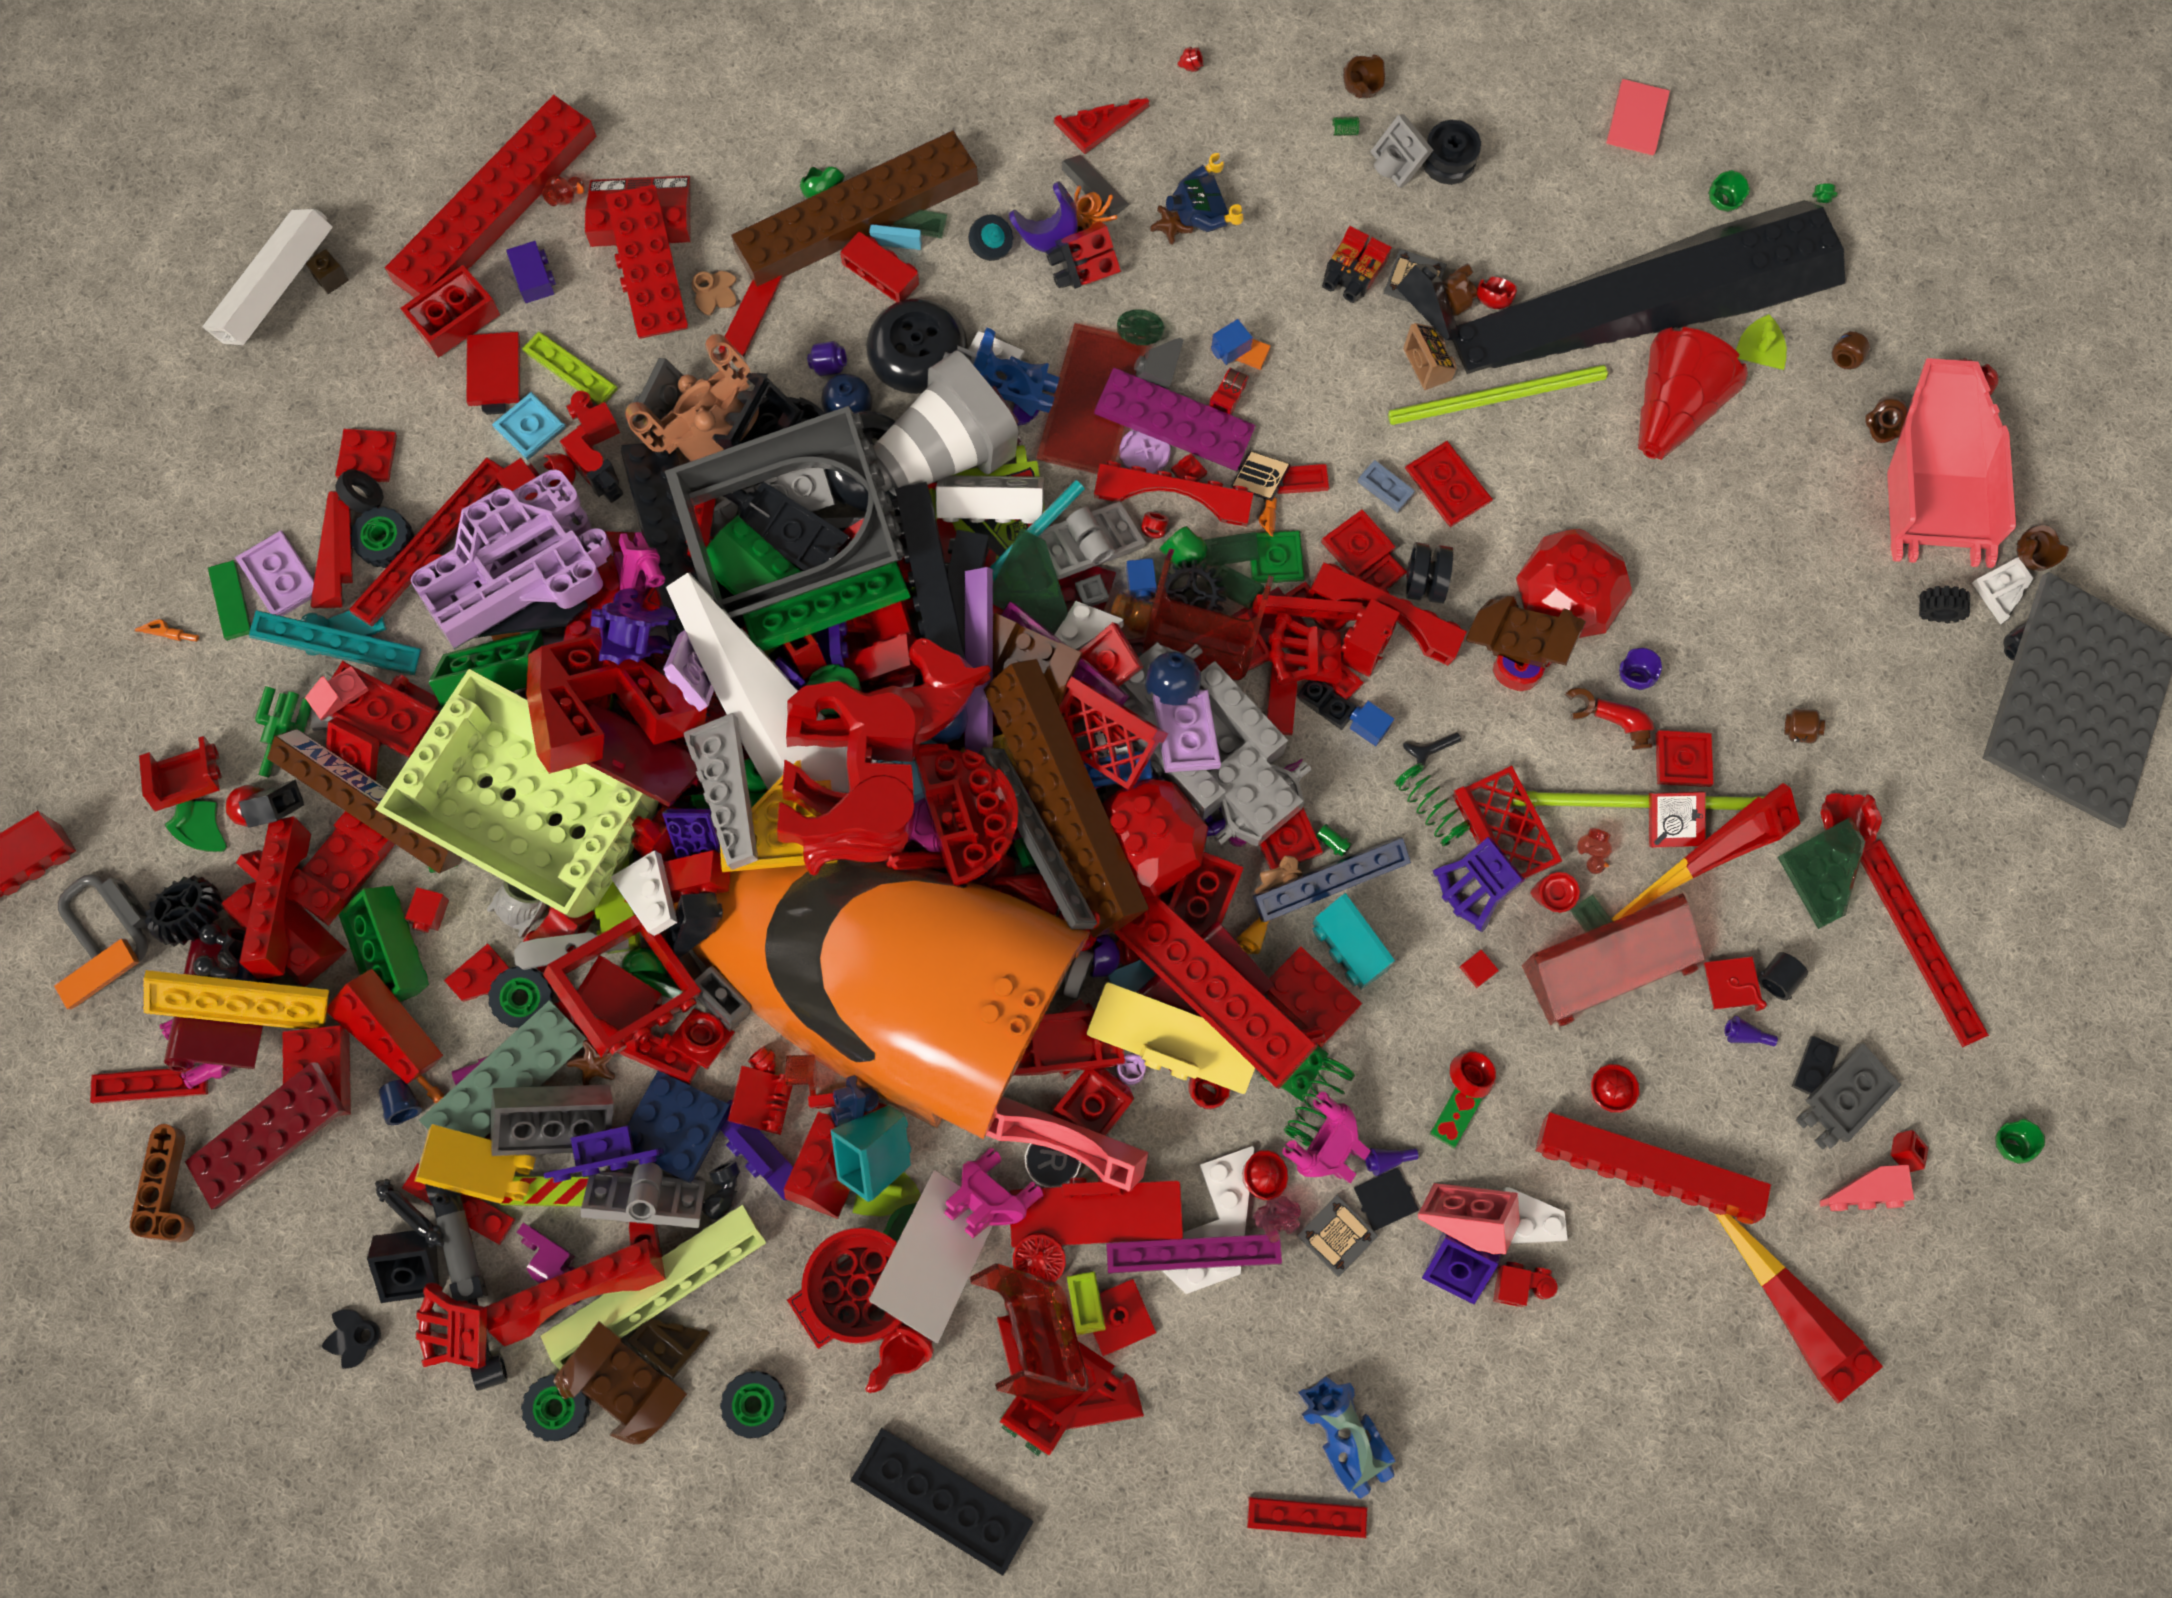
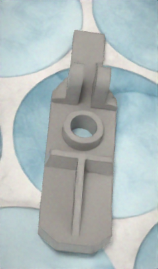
[514,932,629,970]

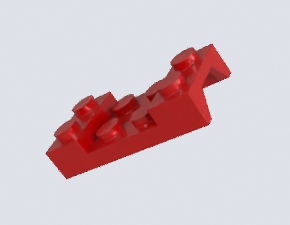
[285,811,395,926]

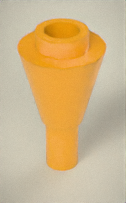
[1236,917,1270,955]

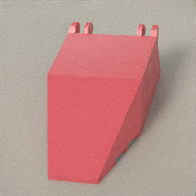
[1887,358,2016,568]

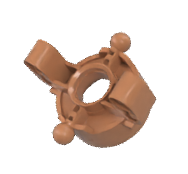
[625,334,759,461]

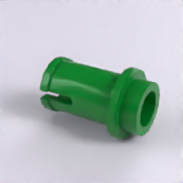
[1316,824,1352,857]

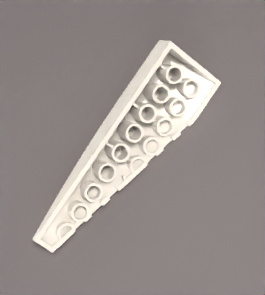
[666,573,849,793]

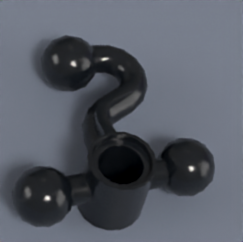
[193,923,246,979]

